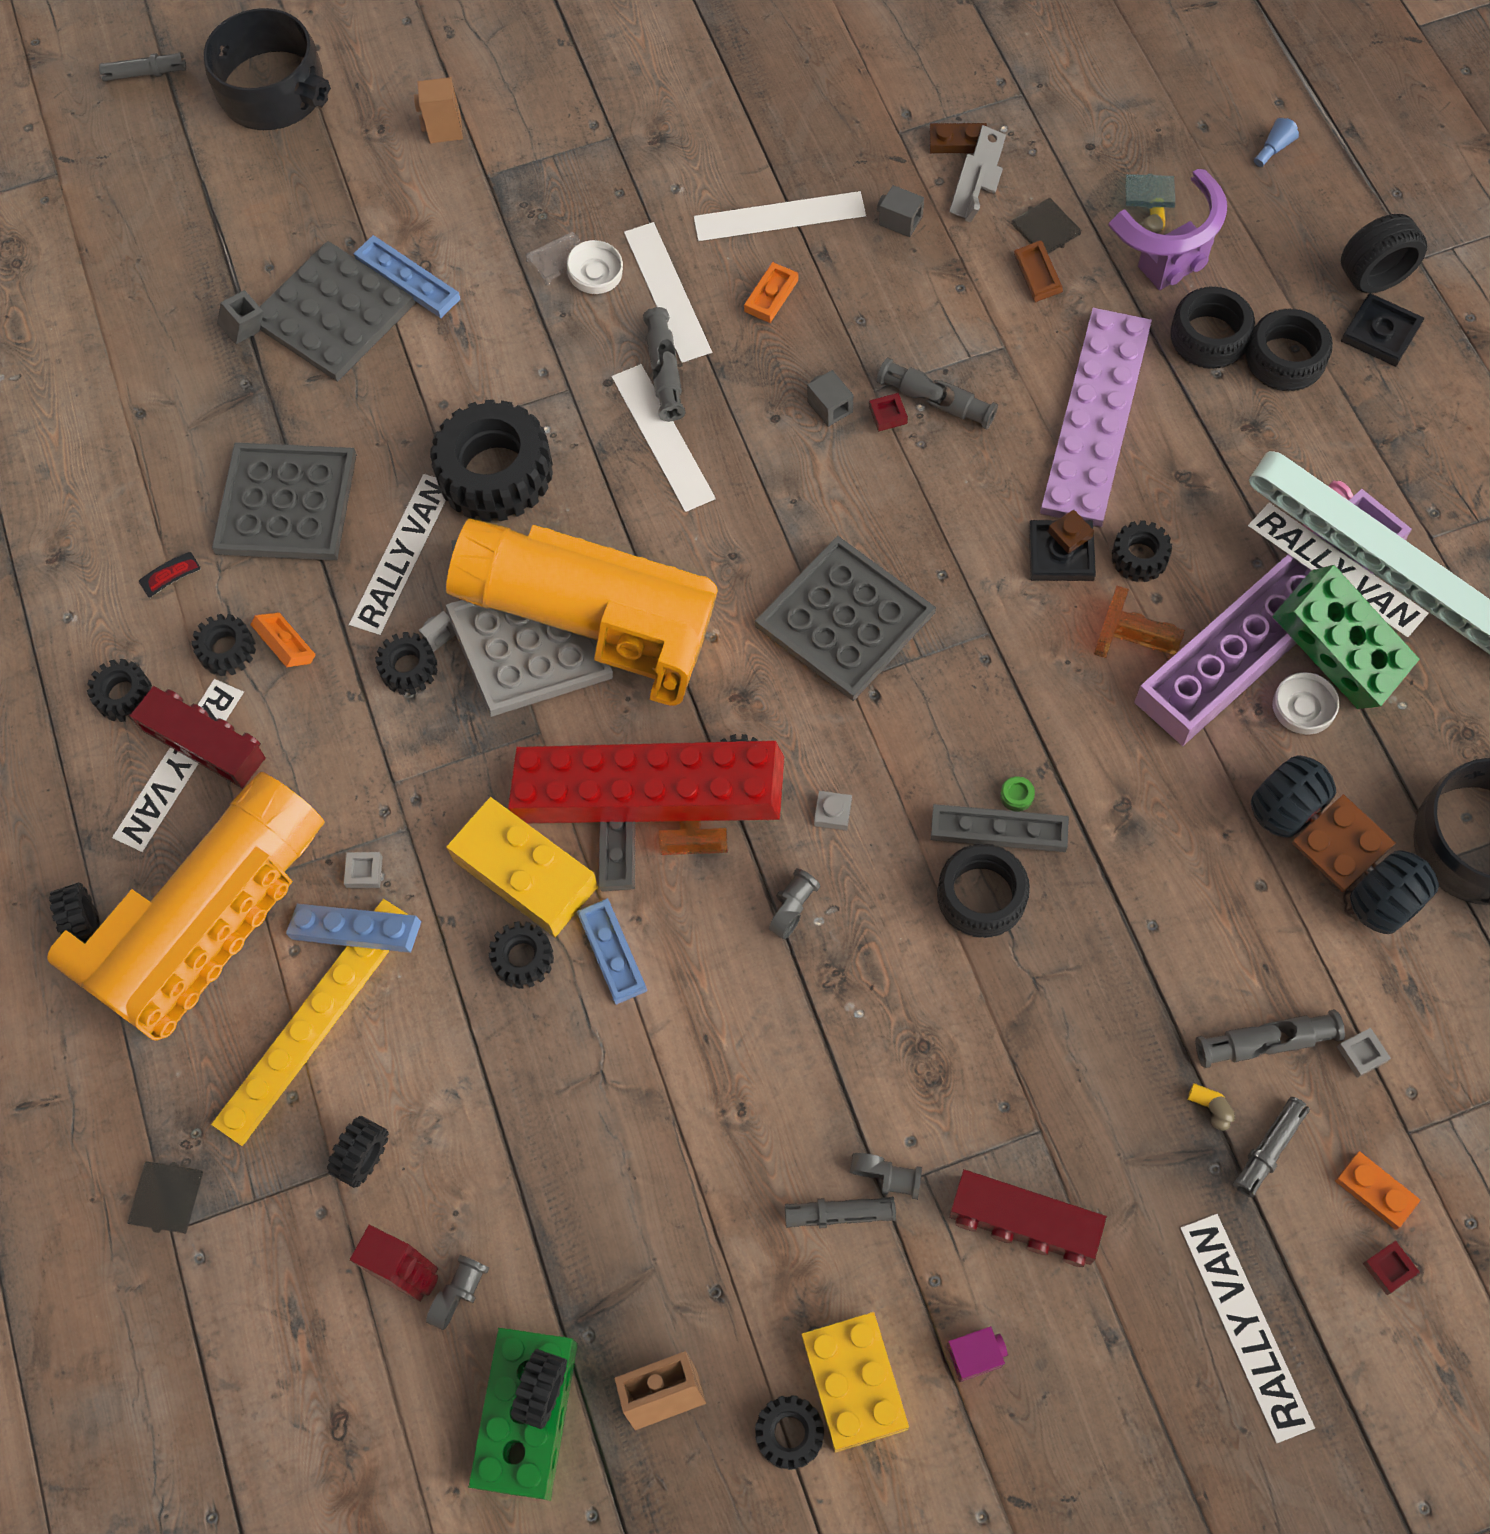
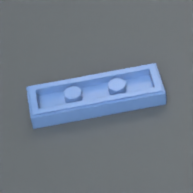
[577,898,647,1005]

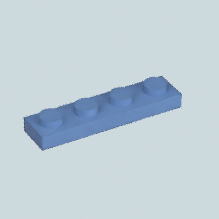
[354,235,460,318]
[286,904,421,953]

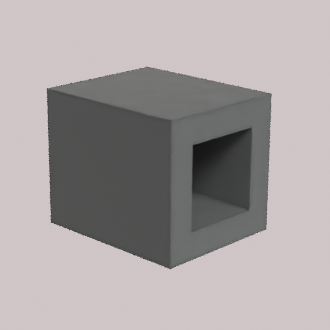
[877,185,924,237]
[217,290,264,344]
[807,370,854,427]

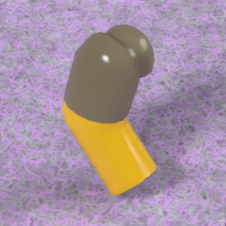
[1138,201,1166,233]
[1187,1083,1235,1131]

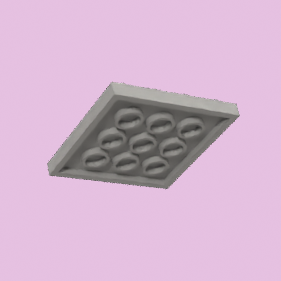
[446,600,613,717]

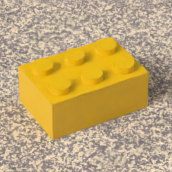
[802,1312,909,1453]

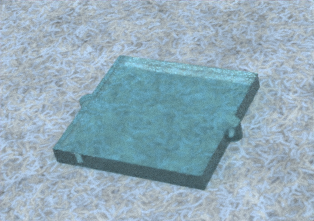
[1125,174,1175,208]

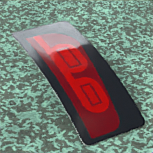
[139,552,201,598]

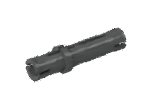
[99,52,186,82]
[1233,1097,1310,1198]
[785,1197,896,1229]

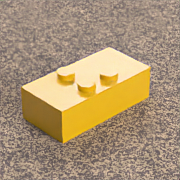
[446,797,598,938]

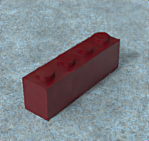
[130,686,266,789]
[949,1169,1107,1267]
[350,1224,438,1302]

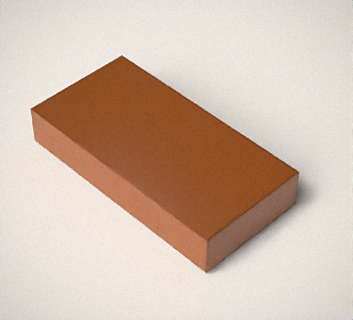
[1014,240,1063,302]

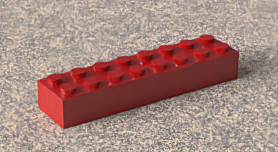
[508,741,785,823]

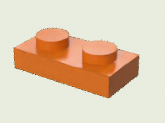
[744,262,798,323]
[250,612,316,667]
[1335,1151,1421,1230]

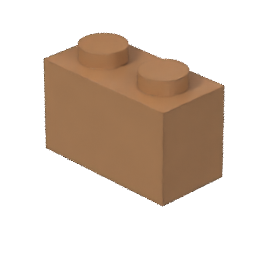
[414,77,463,143]
[614,1351,706,1430]

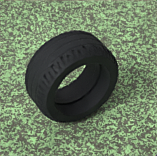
[1340,214,1427,293]
[1170,286,1255,369]
[1246,308,1333,391]
[937,843,1030,938]

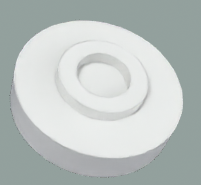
[567,240,623,294]
[1273,672,1339,735]

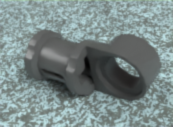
[769,868,821,940]
[850,1153,922,1200]
[426,1255,489,1330]

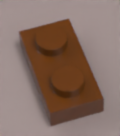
[929,123,987,154]

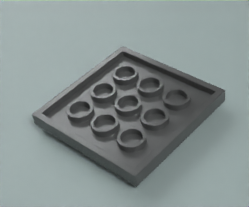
[260,241,416,382]
[212,443,357,560]
[755,535,936,701]

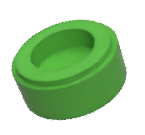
[1000,776,1035,812]

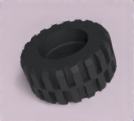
[430,400,553,522]

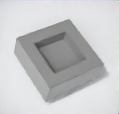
[419,611,456,652]
[814,791,852,831]
[344,852,383,888]
[1337,1028,1391,1078]

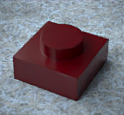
[869,393,908,432]
[1363,1240,1420,1295]

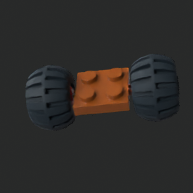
[1251,755,1439,934]

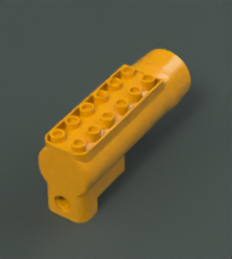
[446,518,718,706]
[47,772,325,1041]

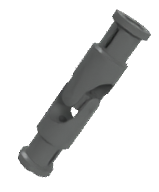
[643,307,686,422]
[877,357,998,430]
[1195,1009,1345,1068]

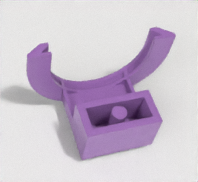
[1108,169,1227,290]

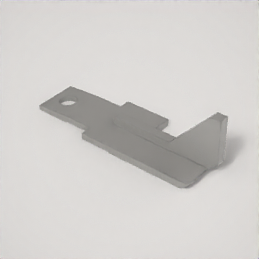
[949,125,1006,222]

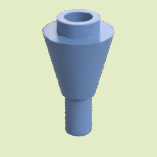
[1254,118,1299,167]

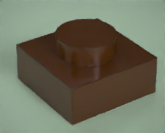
[1048,509,1094,554]

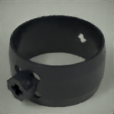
[204,8,331,130]
[1413,758,1490,905]

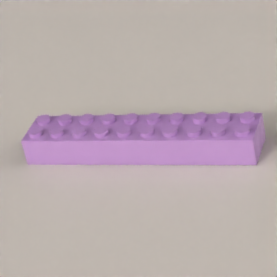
[1134,489,1412,746]

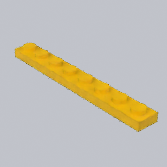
[211,898,408,1146]

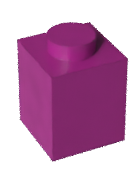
[946,1326,1008,1382]

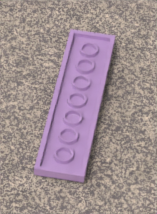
[1040,308,1152,527]

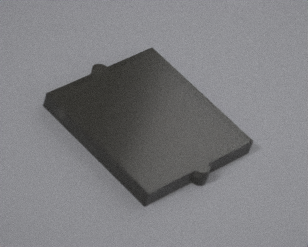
[1011,198,1082,254]
[127,1161,203,1234]

